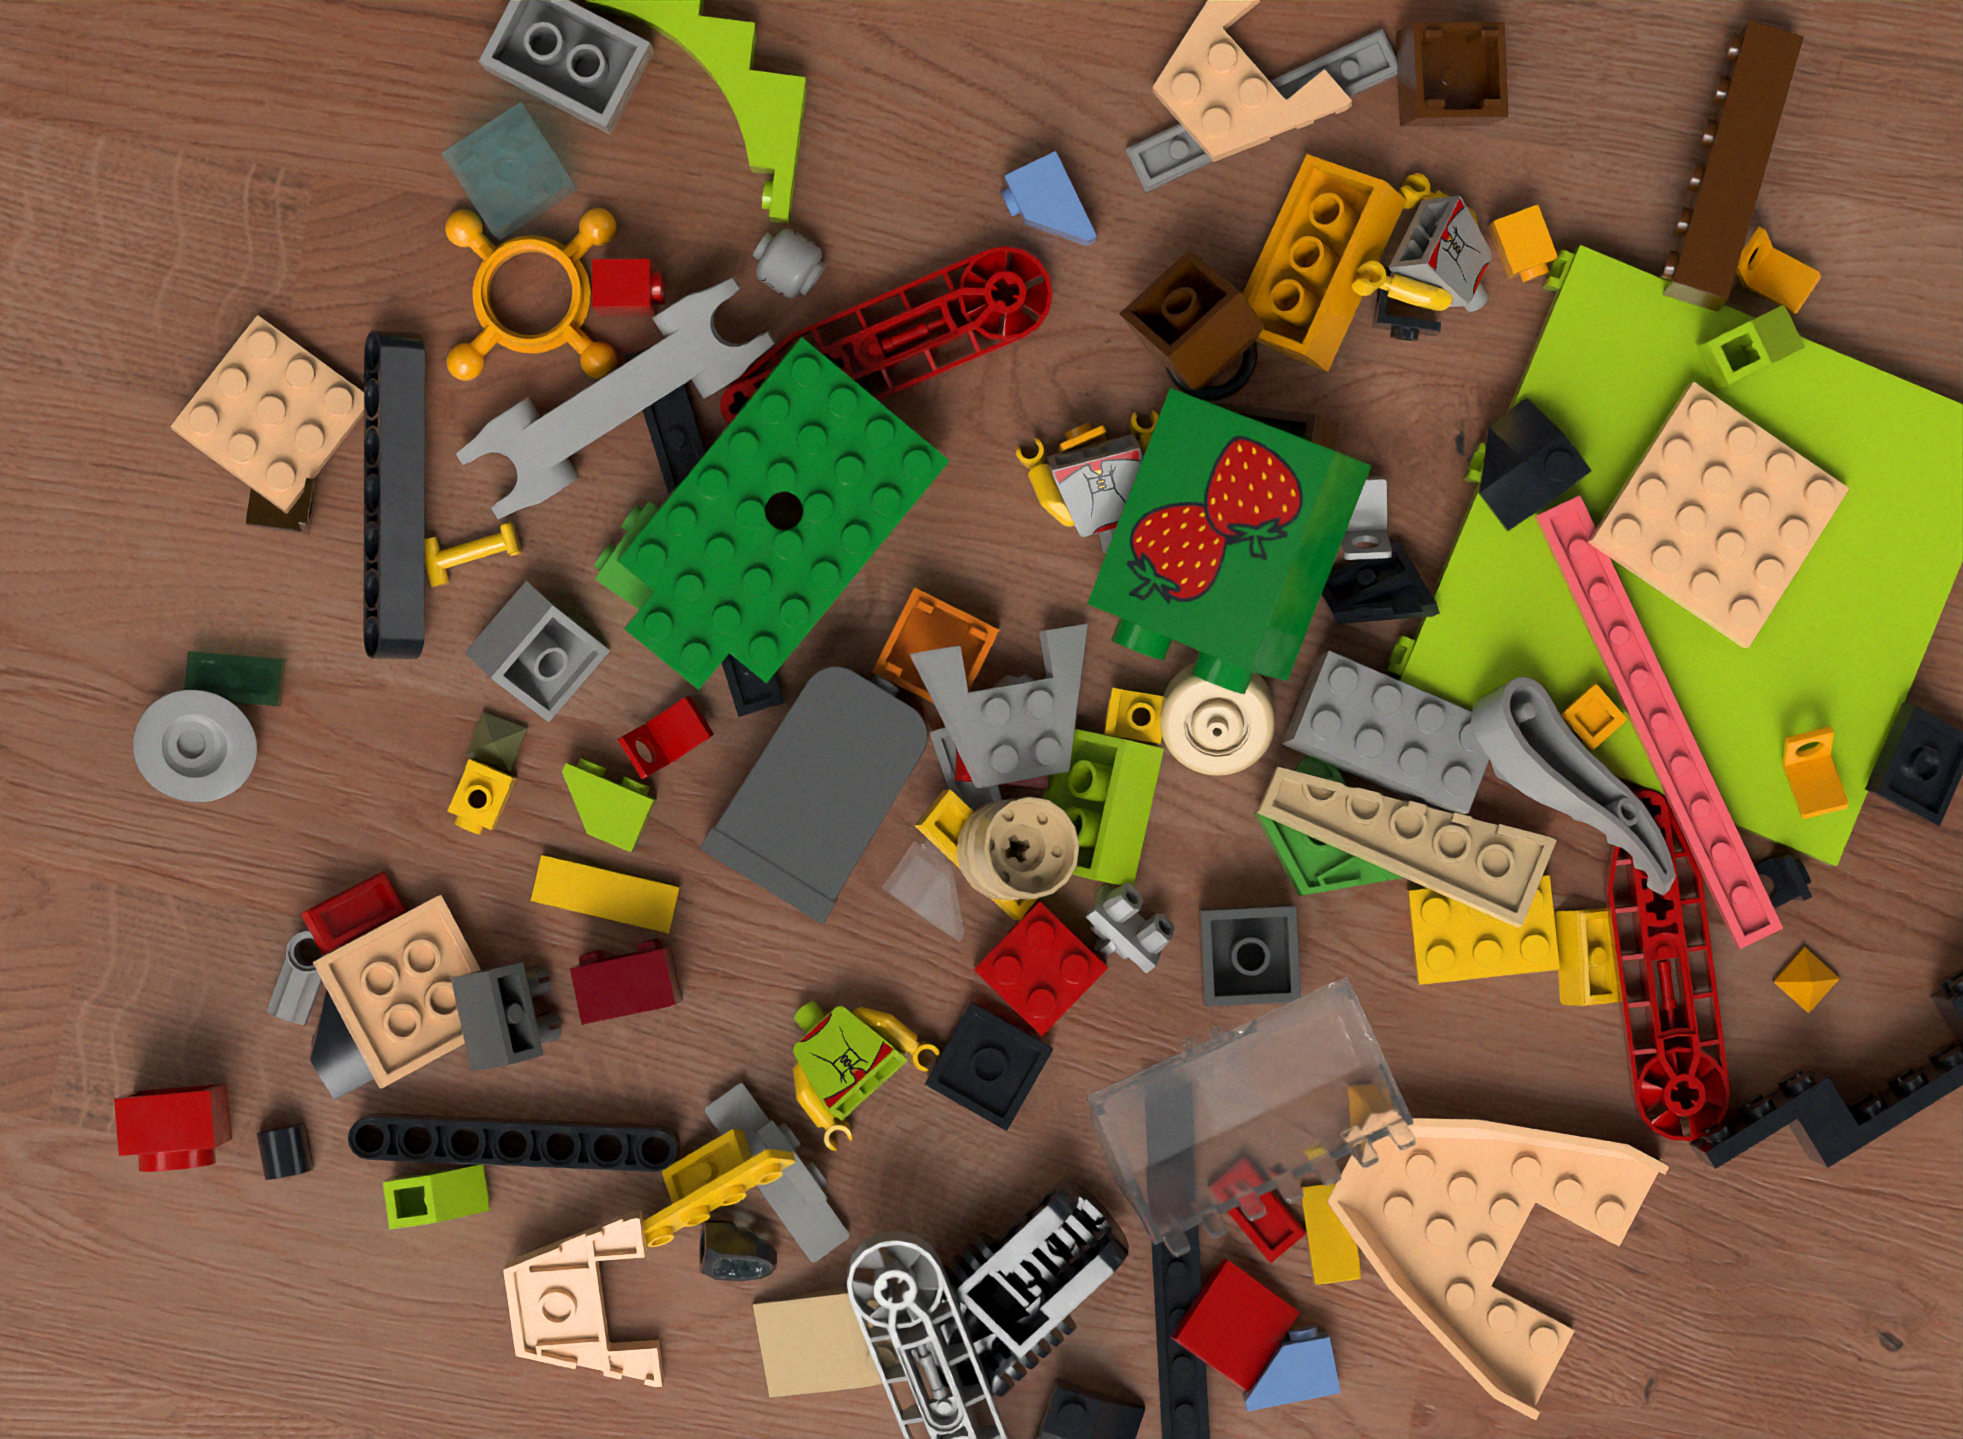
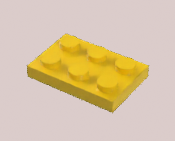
[1407,875,1560,985]

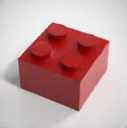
[973,900,1108,1036]

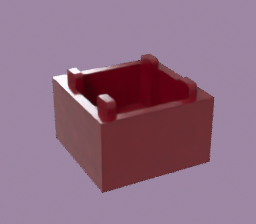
[570,938,682,1025]

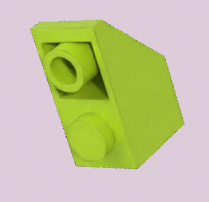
[1697,305,1805,389]
[562,758,657,852]
[383,1164,491,1230]

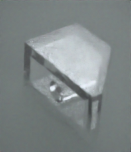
[882,838,965,943]

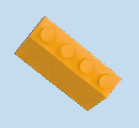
[1242,154,1407,372]

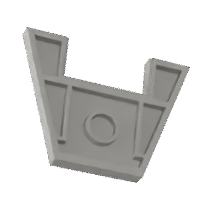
[910,623,1088,788]

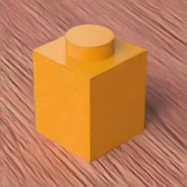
[1488,204,1558,283]

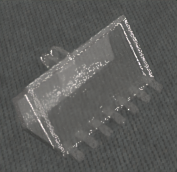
[1087,977,1416,1256]

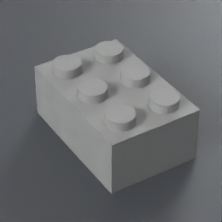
[479,0,654,135]

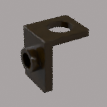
[246,478,317,535]

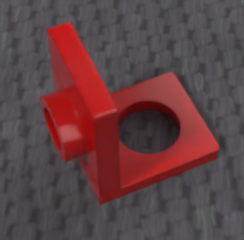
[618,695,714,779]

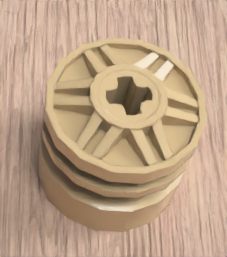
[956,797,1079,900]

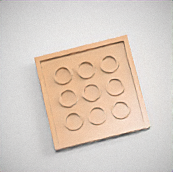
[1587,382,1850,648]

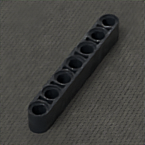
[363,330,425,659]
[348,1113,680,1172]

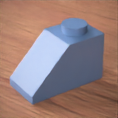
[1000,151,1097,246]
[1243,1325,1341,1412]

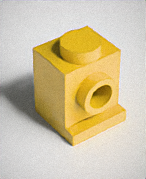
[1103,688,1164,744]
[447,759,518,835]

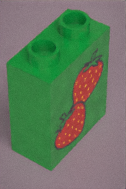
[1087,388,1372,695]

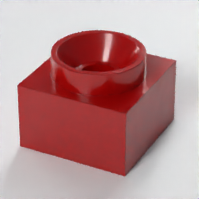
[114,1083,232,1172]

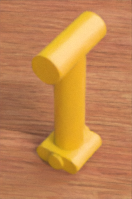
[424,522,522,588]

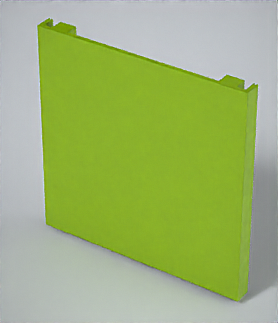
[1384,245,1963,866]

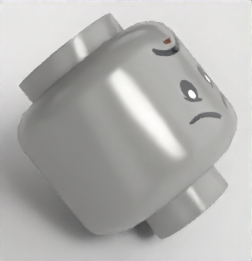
[753,228,826,298]

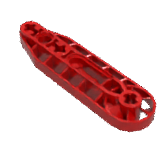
[720,246,1053,425]
[1604,788,1730,1141]

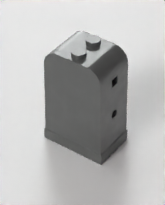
[699,667,928,924]

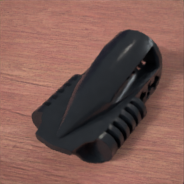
[910,1176,1129,1397]

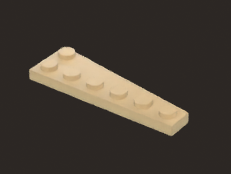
[1257,767,1557,928]

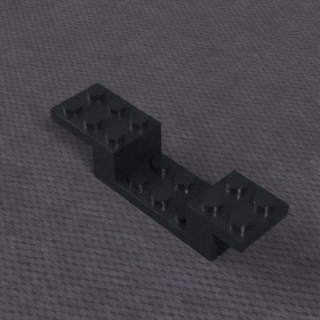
[1690,969,1963,1169]

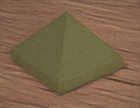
[466,711,527,772]

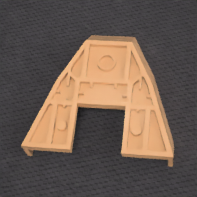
[1327,1117,1669,1420]

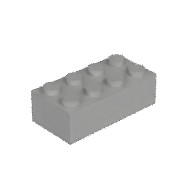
[1282,651,1489,815]

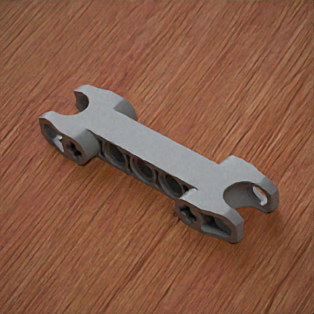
[456,276,776,519]

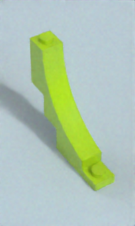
[585,0,808,225]

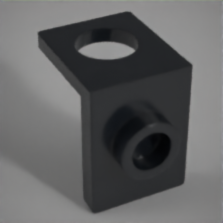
[1372,267,1442,341]
[1754,853,1812,909]

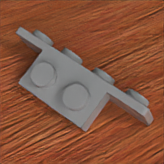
[704,1084,849,1262]

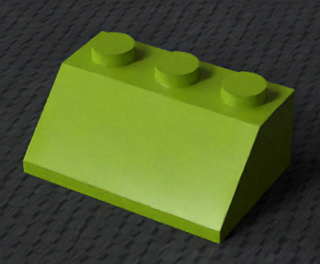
[1043,729,1164,887]

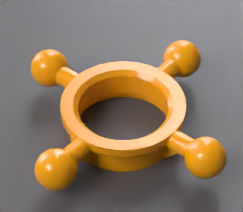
[445,208,618,381]

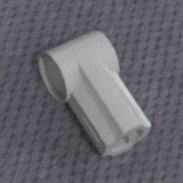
[266,930,335,1026]

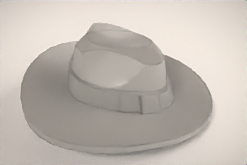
[133,690,257,802]

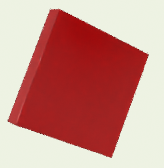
[1170,1258,1300,1392]

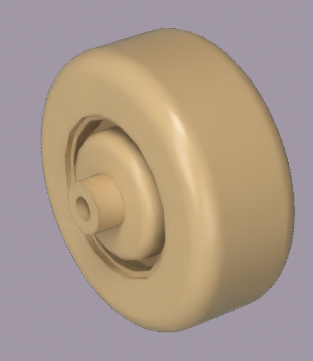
[1160,663,1275,776]

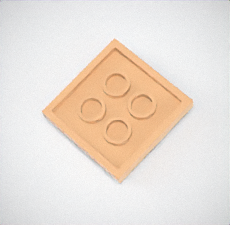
[171,315,364,514]
[312,895,481,1089]

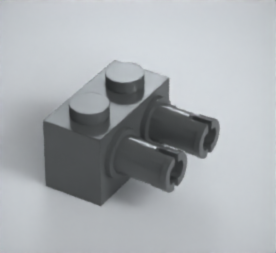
[451,962,562,1071]

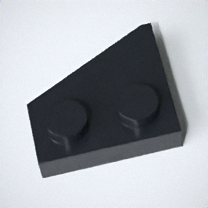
[1321,540,1440,624]

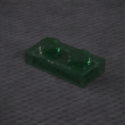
[184,651,285,706]

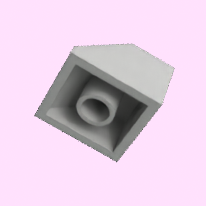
[465,581,610,722]

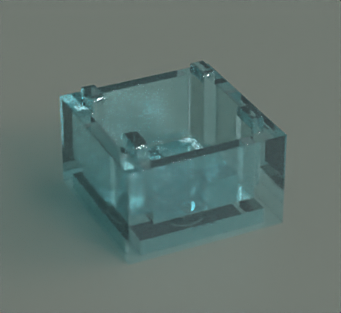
[441,102,579,241]

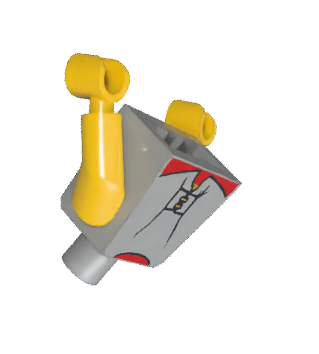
[1352,173,1492,312]
[1016,410,1159,553]

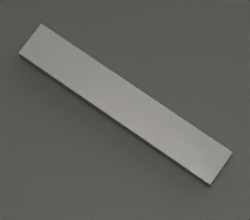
[1125,29,1398,194]

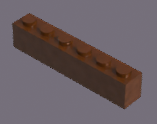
[1660,19,1804,312]

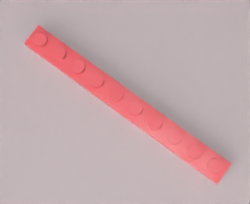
[1534,495,1783,949]

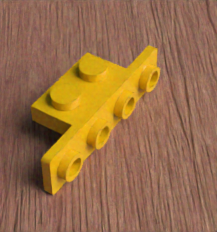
[643,1129,796,1247]

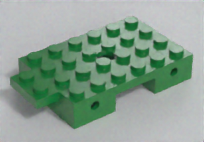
[617,337,950,690]

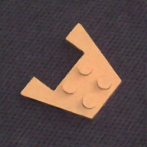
[1153,0,1352,162]
[503,1210,664,1387]

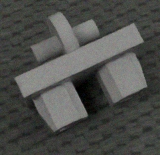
[1086,883,1175,973]

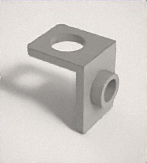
[1341,476,1392,560]

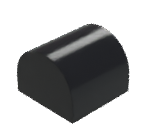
[256,1123,314,1180]

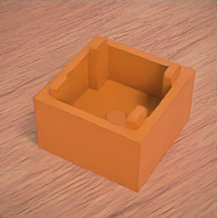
[872,587,1000,704]

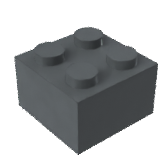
[1198,904,1301,1007]

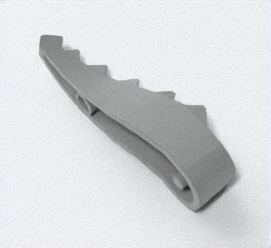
[1471,677,1676,895]

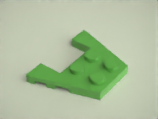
[1254,755,1404,896]

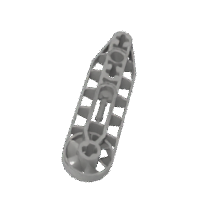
[847,1230,1010,1439]

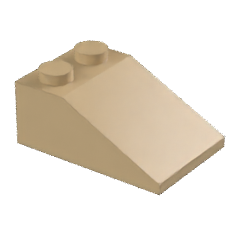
[753,1278,900,1398]

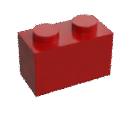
[592,259,666,317]

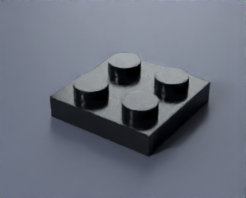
[1865,703,1963,826]
[924,1001,1054,1131]

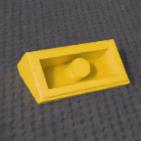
[1555,908,1619,1006]

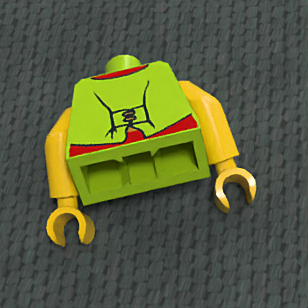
[792,1001,940,1151]

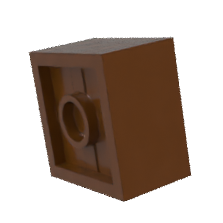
[1396,22,1509,127]

